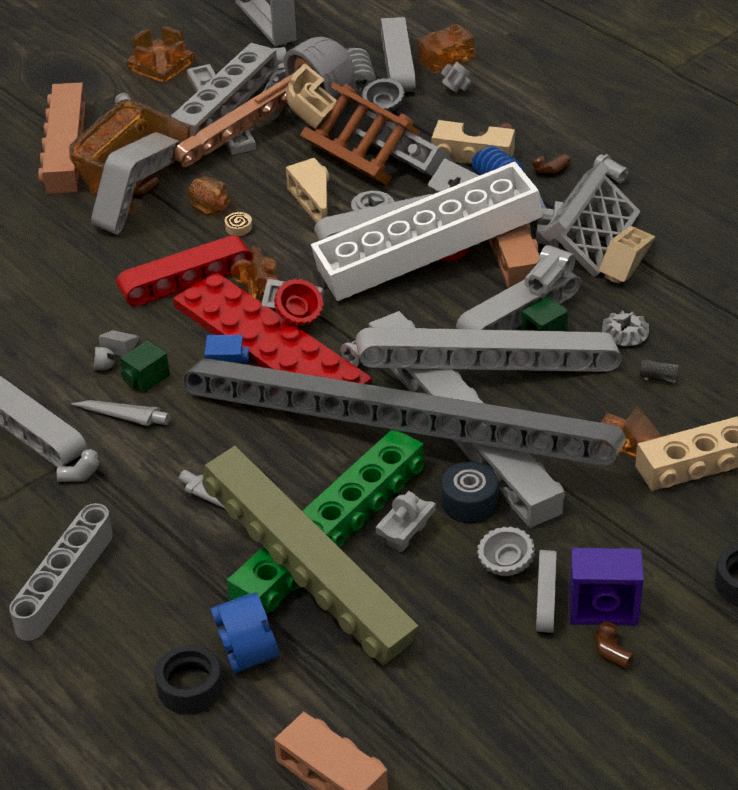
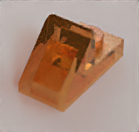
[600,407,662,457]

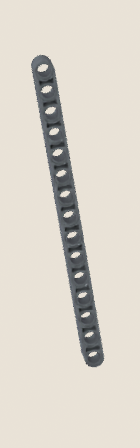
[182,358,626,465]

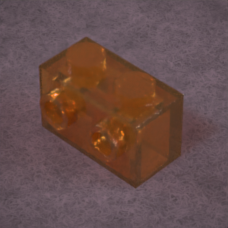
[418,24,475,73]

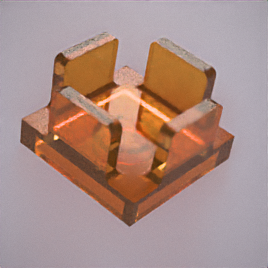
[126,26,195,83]

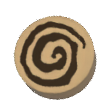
[225,212,252,236]

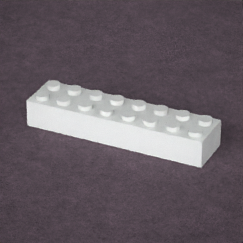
[311,162,543,301]

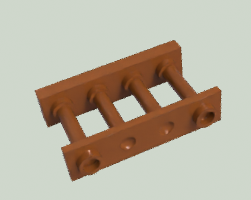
[300,82,420,186]

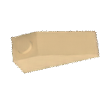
[286,158,329,223]
[598,226,656,283]

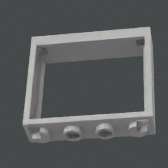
[236,0,297,46]

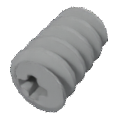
[346,48,376,96]

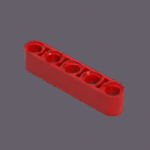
[116,235,254,306]

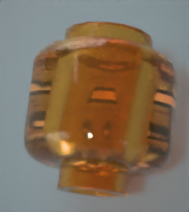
[187,175,229,215]

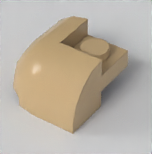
[286,63,337,130]

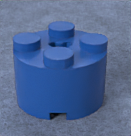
[210,592,280,674]

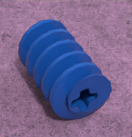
[472,146,524,176]

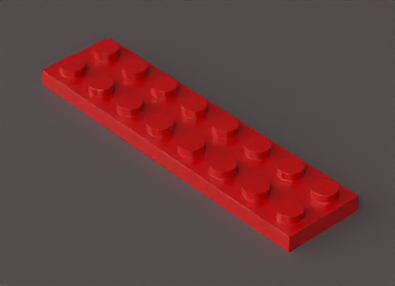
[173,272,372,385]

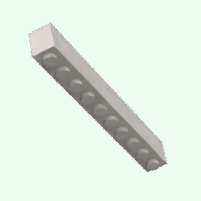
[369,311,565,528]

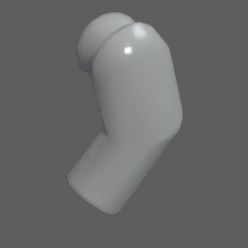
[57,449,99,482]

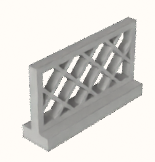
[541,161,641,277]

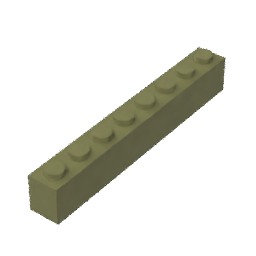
[202,446,418,666]

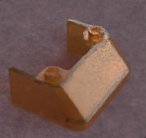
[69,99,191,214]

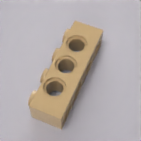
[635,416,738,491]

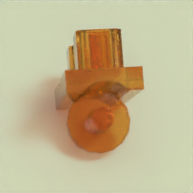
[231,246,279,300]

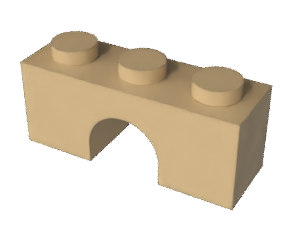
[431,120,515,164]

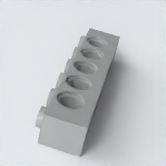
[169,43,278,142]

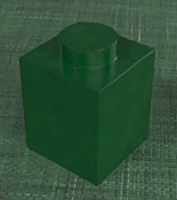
[521,297,568,332]
[120,340,170,393]

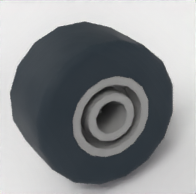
[441,462,499,523]

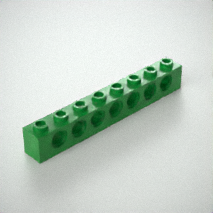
[227,429,425,615]

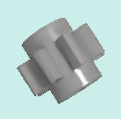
[441,62,472,93]

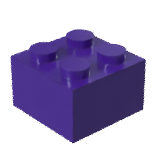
[569,548,644,626]

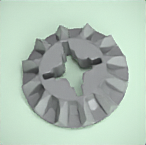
[351,191,394,211]
[602,310,649,346]

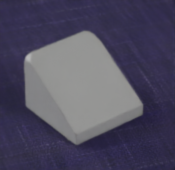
[99,330,140,356]

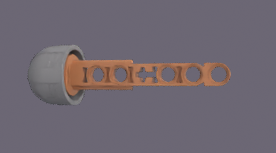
[173,37,353,167]

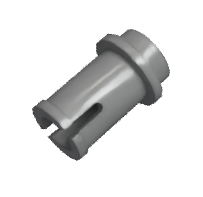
[593,154,629,184]

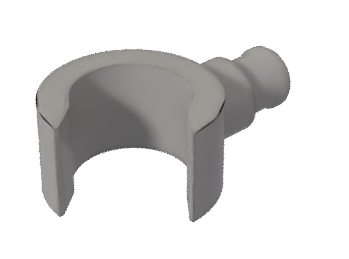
[273,47,286,70]

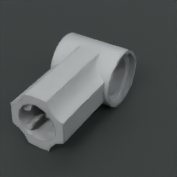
[525,245,575,297]

